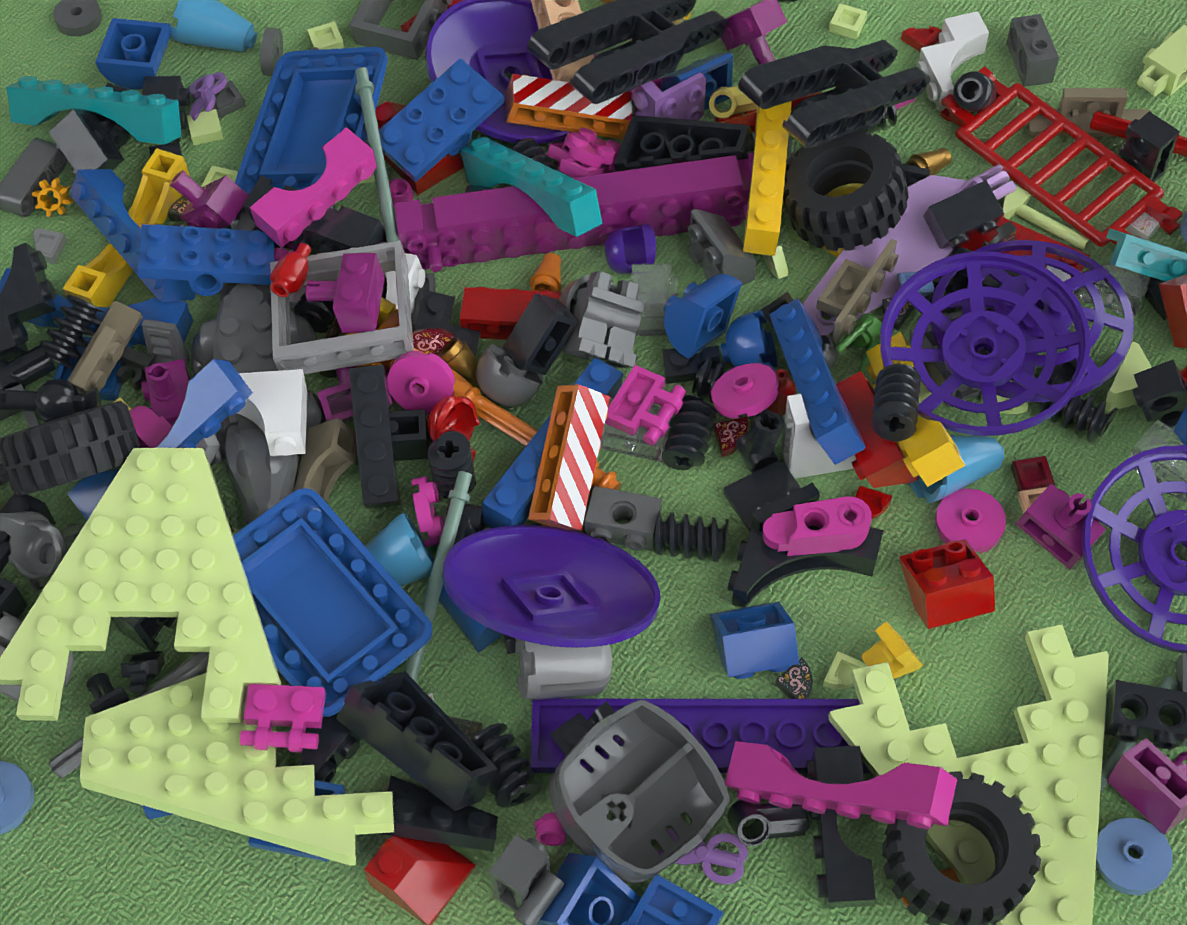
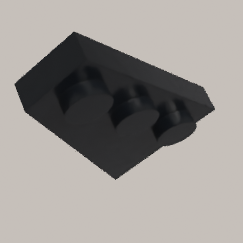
[380,775,498,852]

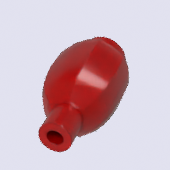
[270,243,311,297]
[767,369,796,416]

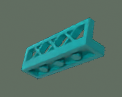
[1106,228,1187,282]

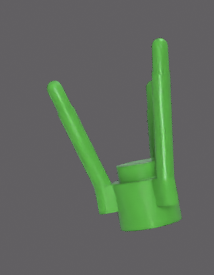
[834,313,882,374]

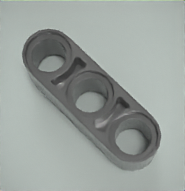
[0,138,68,218]

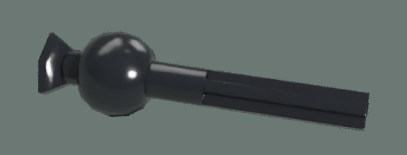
[0,379,102,422]

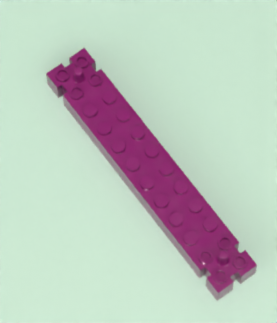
[394,153,754,272]

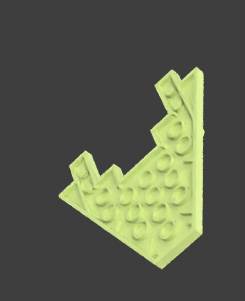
[0,448,281,723]
[828,625,1109,925]
[80,673,394,865]

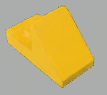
[862,621,924,679]

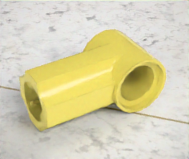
[709,85,758,118]

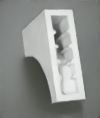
[238,369,308,456]
[781,394,857,479]

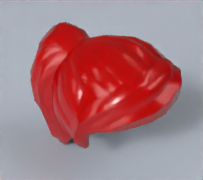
[426,395,480,462]

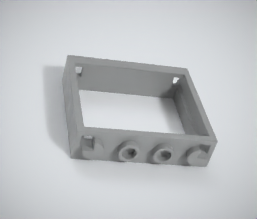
[270,241,414,374]

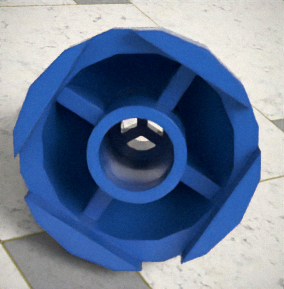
[721,310,778,372]

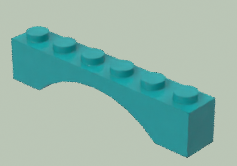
[6,76,182,145]
[460,137,602,237]

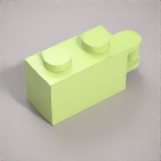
[1137,24,1187,96]

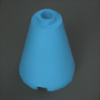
[171,0,257,52]
[909,435,1004,503]
[365,513,435,586]

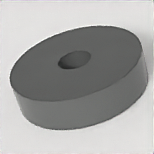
[53,0,102,36]
[260,27,283,76]

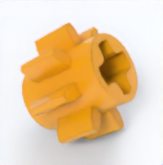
[32,177,74,217]

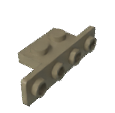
[1028,87,1151,137]
[816,239,899,344]
[67,301,143,394]

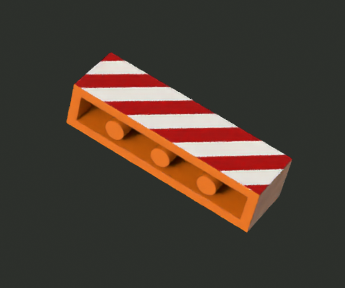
[505,74,632,140]
[528,384,610,531]

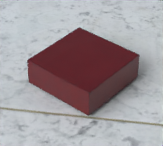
[1011,456,1055,491]

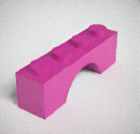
[250,127,377,248]

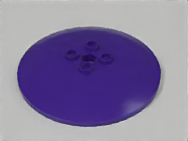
[425,0,596,144]
[442,525,660,648]

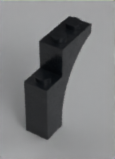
[0,243,56,361]
[728,526,884,608]

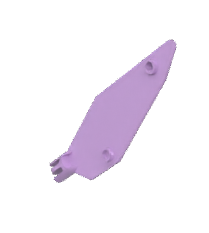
[803,164,1017,335]

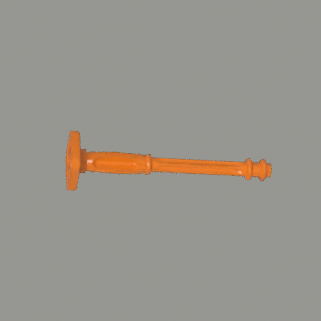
[362,309,621,490]

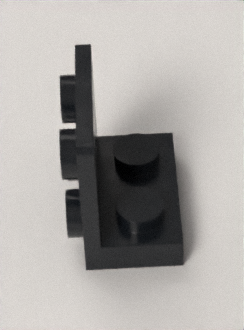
[723,460,820,532]

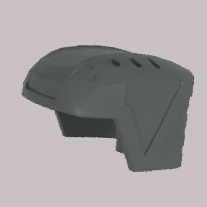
[548,700,729,884]

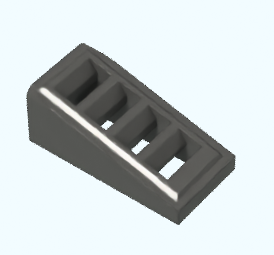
[142,319,190,367]

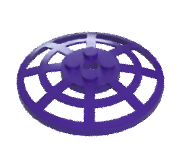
[930,240,1134,402]
[880,252,1091,436]
[1081,445,1187,653]

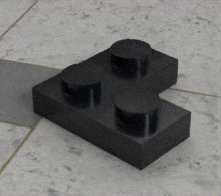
[414,290,481,357]

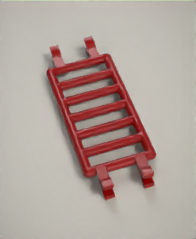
[940,66,1183,247]

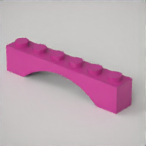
[725,741,957,829]

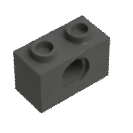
[585,486,662,551]

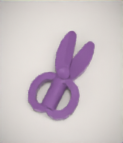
[189,72,227,121]
[657,829,749,885]

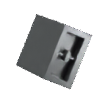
[688,209,756,286]

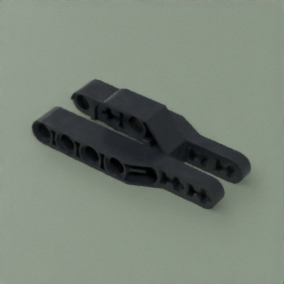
[527,0,728,104]
[738,40,930,148]

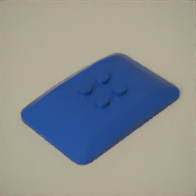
[235,47,388,195]
[233,488,433,717]

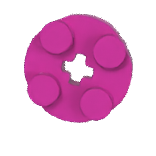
[562,128,622,171]
[412,476,445,547]

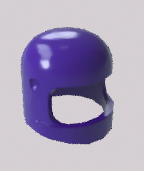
[605,224,656,274]

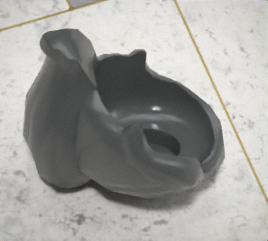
[0,511,68,579]

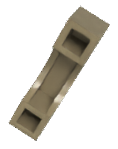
[294,418,357,504]

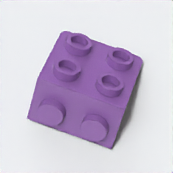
[632,73,706,121]

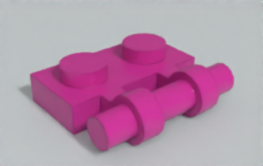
[605,365,686,445]
[240,684,326,752]

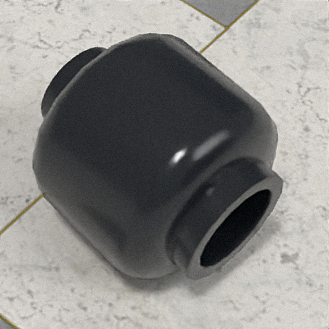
[953,71,997,113]

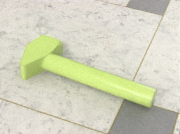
[1002,186,1090,250]

